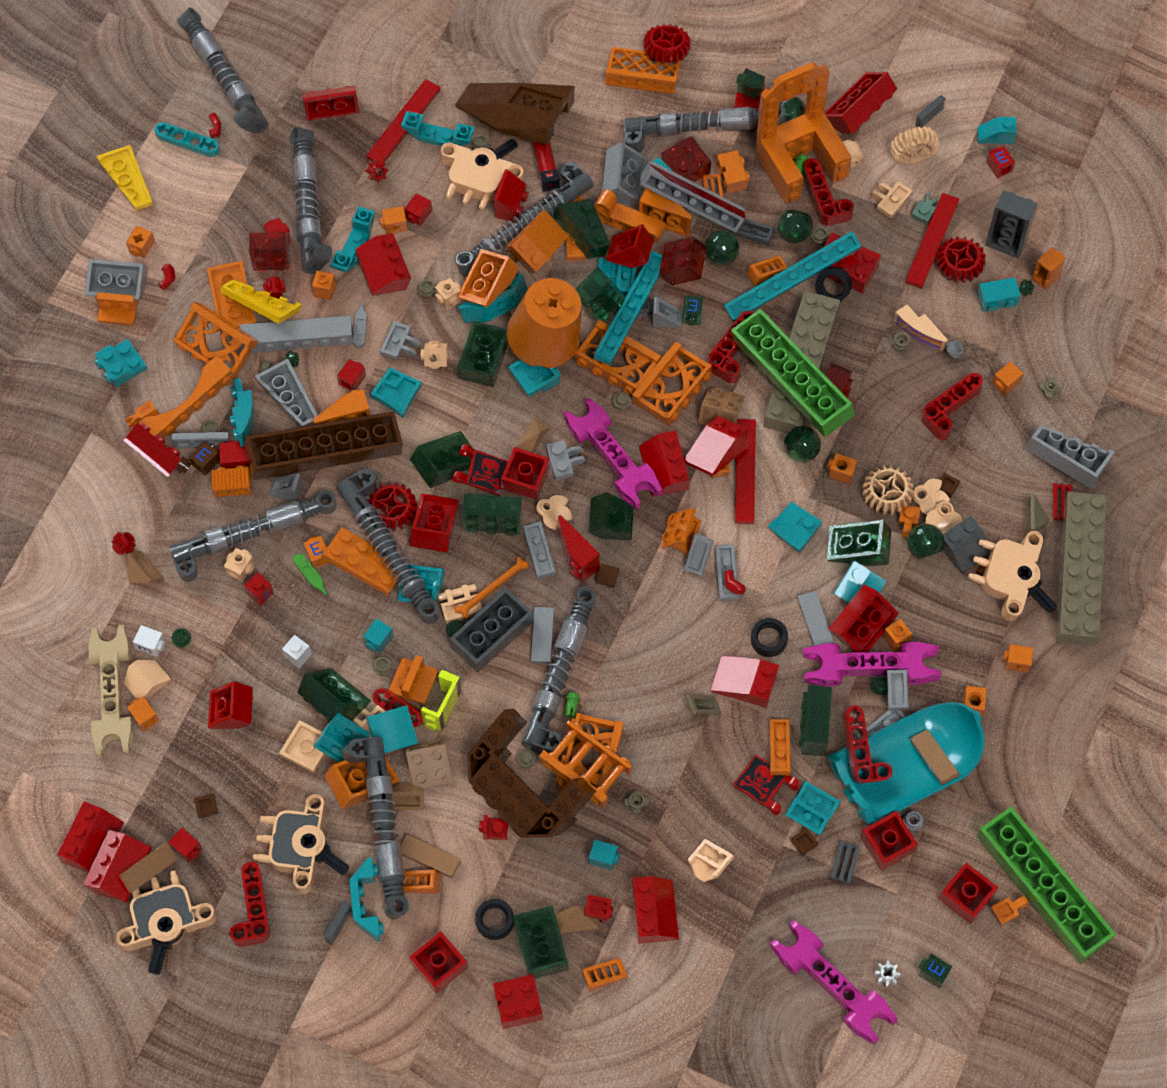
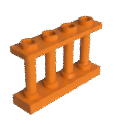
[539,720,632,809]

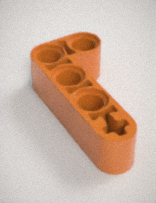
[594,190,666,243]

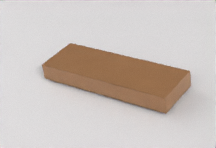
[910,730,959,785]
[401,834,461,878]
[119,842,177,893]

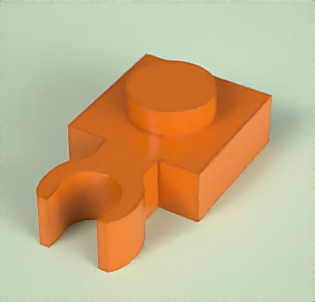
[125,400,159,428]

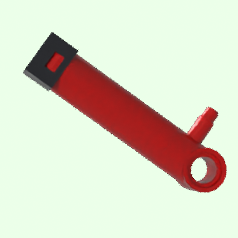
[532,141,560,192]

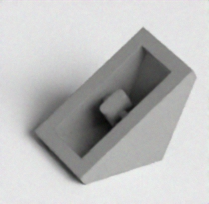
[653,297,683,328]
[269,473,303,501]

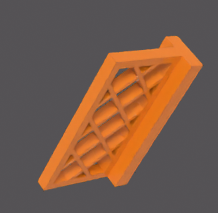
[605,47,681,94]

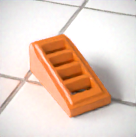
[747,256,788,286]
[402,870,440,894]
[582,958,628,992]

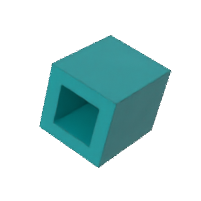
[363,619,394,654]
[589,839,620,871]

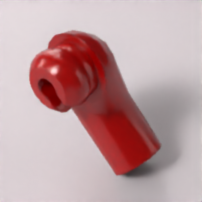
[208,113,221,138]
[158,264,176,291]
[724,570,746,595]

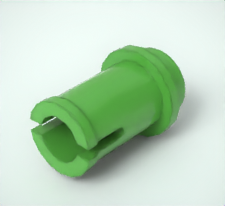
[795,154,808,174]
[564,692,581,719]

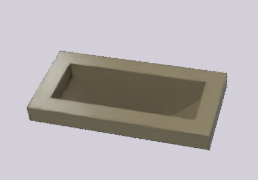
[1028,494,1051,533]
[686,695,721,715]

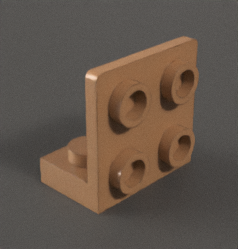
[698,387,745,426]
[405,739,453,789]

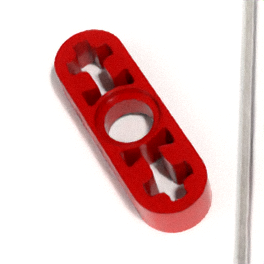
[373,688,423,727]

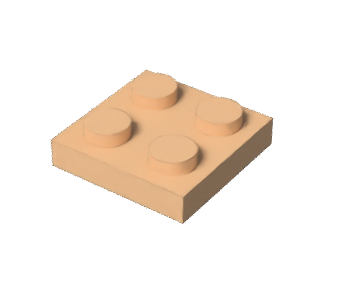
[279,720,326,773]

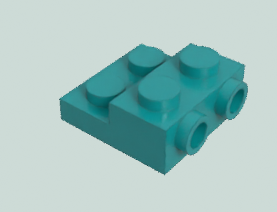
[94,339,148,387]
[508,360,561,398]

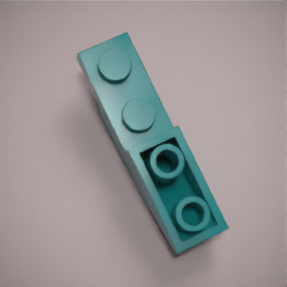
[230,378,254,447]

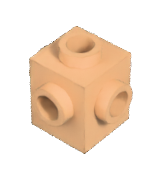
[434,278,461,311]
[421,341,448,369]
[224,548,255,582]

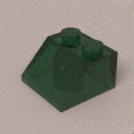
[589,492,634,540]

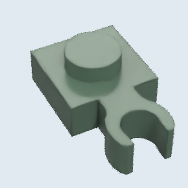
[911,192,938,225]

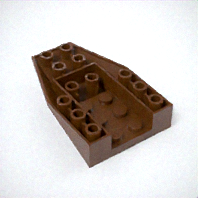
[456,83,575,145]

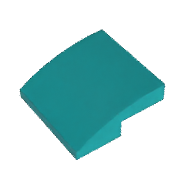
[595,257,636,295]
[397,564,445,603]
[366,705,418,753]
[313,713,370,763]
[785,781,841,835]

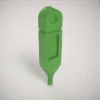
[293,554,328,596]

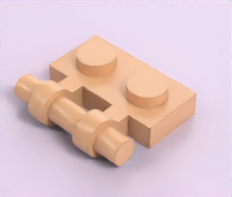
[438,584,482,624]

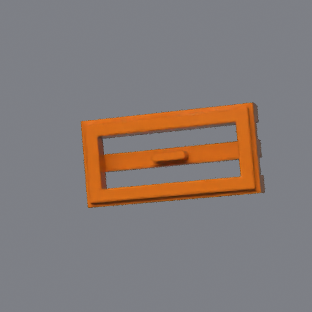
[702,174,723,197]

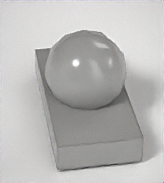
[684,534,714,576]
[887,670,909,710]

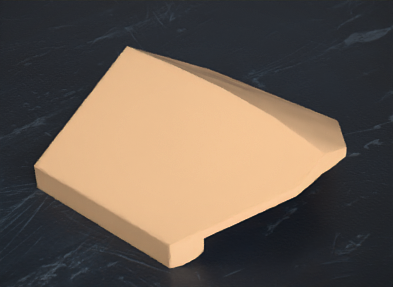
[124,660,171,699]
[688,839,734,882]

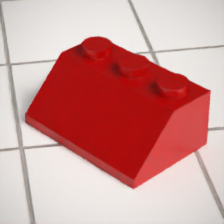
[302,86,359,121]
[355,233,411,296]
[122,422,181,477]
[639,430,689,497]
[828,584,899,653]
[57,801,124,873]
[83,830,152,903]
[632,876,679,944]

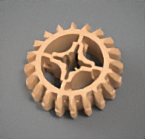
[891,126,940,165]
[862,465,914,515]

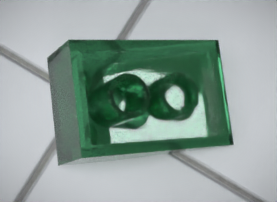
[410,431,473,488]
[827,520,892,566]

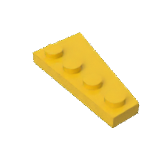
[96,145,153,211]
[221,280,302,324]

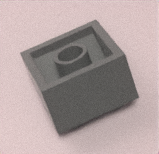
[938,516,991,574]

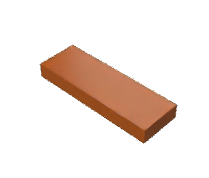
[769,719,791,775]

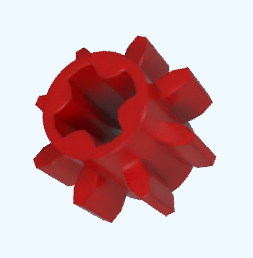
[365,159,389,183]
[263,276,286,299]
[111,532,136,555]

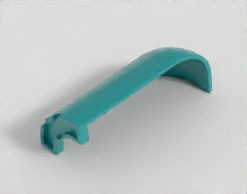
[827,702,985,826]

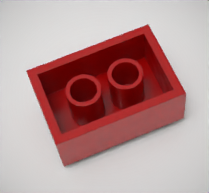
[819,232,881,294]

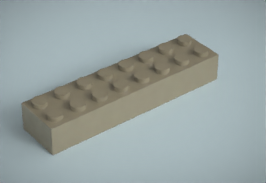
[763,291,840,437]
[1056,491,1107,646]

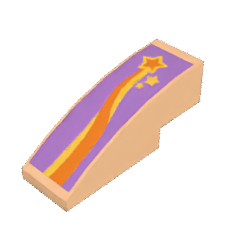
[894,305,948,351]

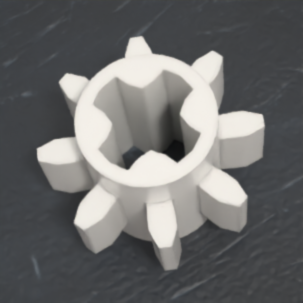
[874,961,901,988]

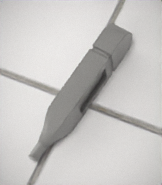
[353,302,367,349]

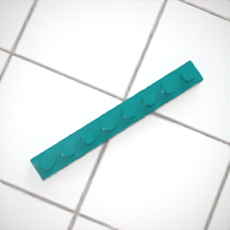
[724,231,862,322]
[594,251,668,365]

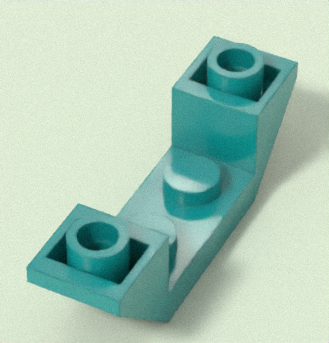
[401,111,475,146]
[330,206,376,272]
[458,274,528,323]
[350,857,384,942]

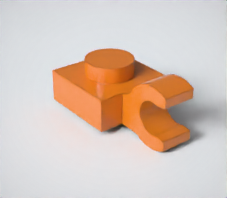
[898,505,921,538]
[991,895,1029,926]

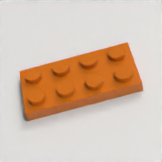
[206,261,256,334]
[322,527,400,596]

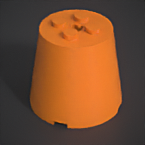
[507,278,581,368]

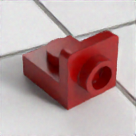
[479,814,508,840]
[584,894,613,923]

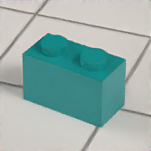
[977,277,1021,312]

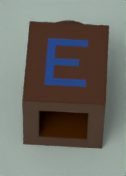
[189,441,220,476]

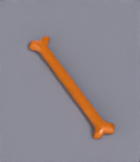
[455,557,529,618]

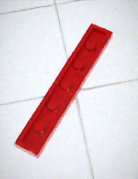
[366,79,441,163]
[905,193,959,289]
[735,419,756,525]

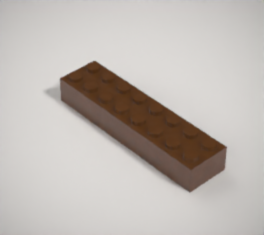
[245,411,403,480]

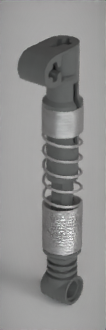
[177,7,269,134]
[624,104,787,153]
[290,127,332,274]
[169,490,337,582]
[521,587,596,753]
[343,737,409,919]

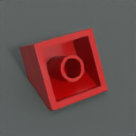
[494,169,529,223]
[606,224,654,268]
[208,681,253,729]

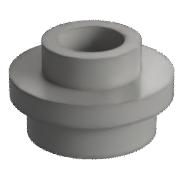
[946,340,963,359]
[903,811,923,831]

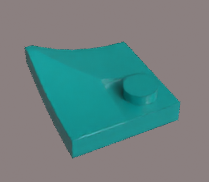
[370,367,422,418]
[768,501,822,553]
[833,561,887,603]

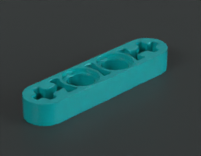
[154,122,220,157]

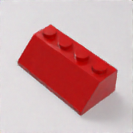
[824,72,897,134]

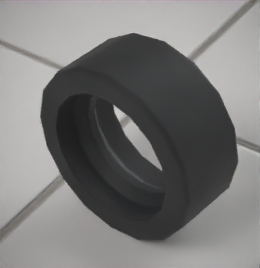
[815,267,852,302]
[751,618,788,657]
[475,899,514,940]

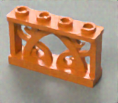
[173,302,259,379]
[575,320,661,395]
[632,341,713,426]
[556,713,624,796]

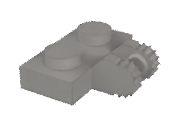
[380,321,421,360]
[546,440,585,481]

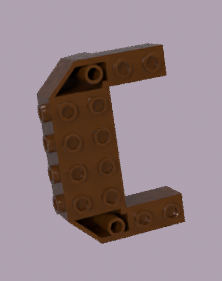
[467,709,597,838]

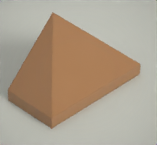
[515,418,550,453]
[127,551,164,583]
[391,782,424,810]
[556,906,599,935]

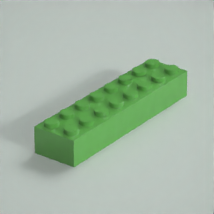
[731,309,855,437]
[977,806,1116,964]

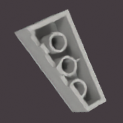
[255,359,318,427]
[1026,425,1115,489]

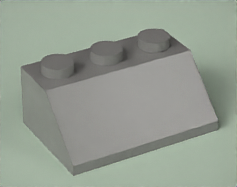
[602,142,647,205]
[85,259,148,300]

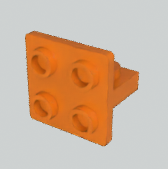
[96,292,139,326]
[660,508,702,555]
[389,655,438,705]

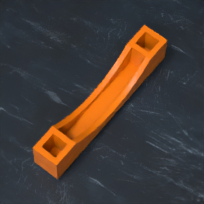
[139,355,235,439]

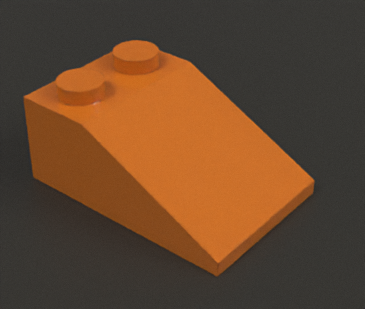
[639,188,692,238]
[506,209,568,273]
[457,249,519,307]
[313,389,370,425]
[324,754,400,810]

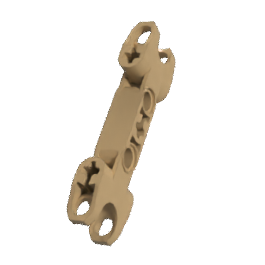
[88,624,134,758]

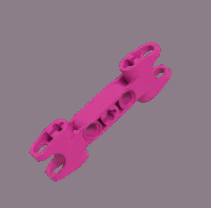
[563,398,663,510]
[803,642,941,687]
[769,920,898,1045]

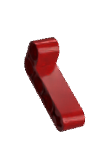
[803,158,854,226]
[708,311,753,384]
[921,373,983,440]
[842,705,893,784]
[229,862,270,947]

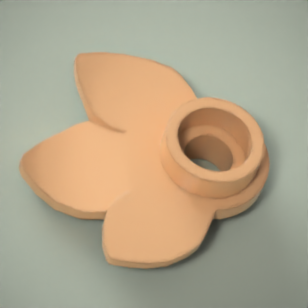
[912,479,950,515]
[536,495,573,530]
[925,501,963,536]

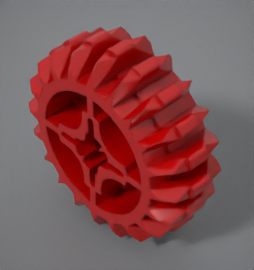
[643,23,691,65]
[936,236,986,283]
[367,481,418,532]

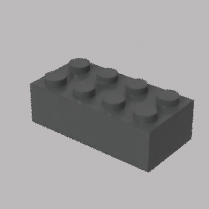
[985,190,1038,259]
[450,588,534,673]

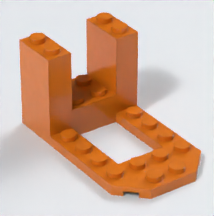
[755,62,852,203]

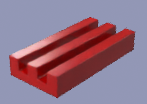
[1053,483,1073,520]

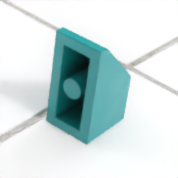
[977,117,1017,144]

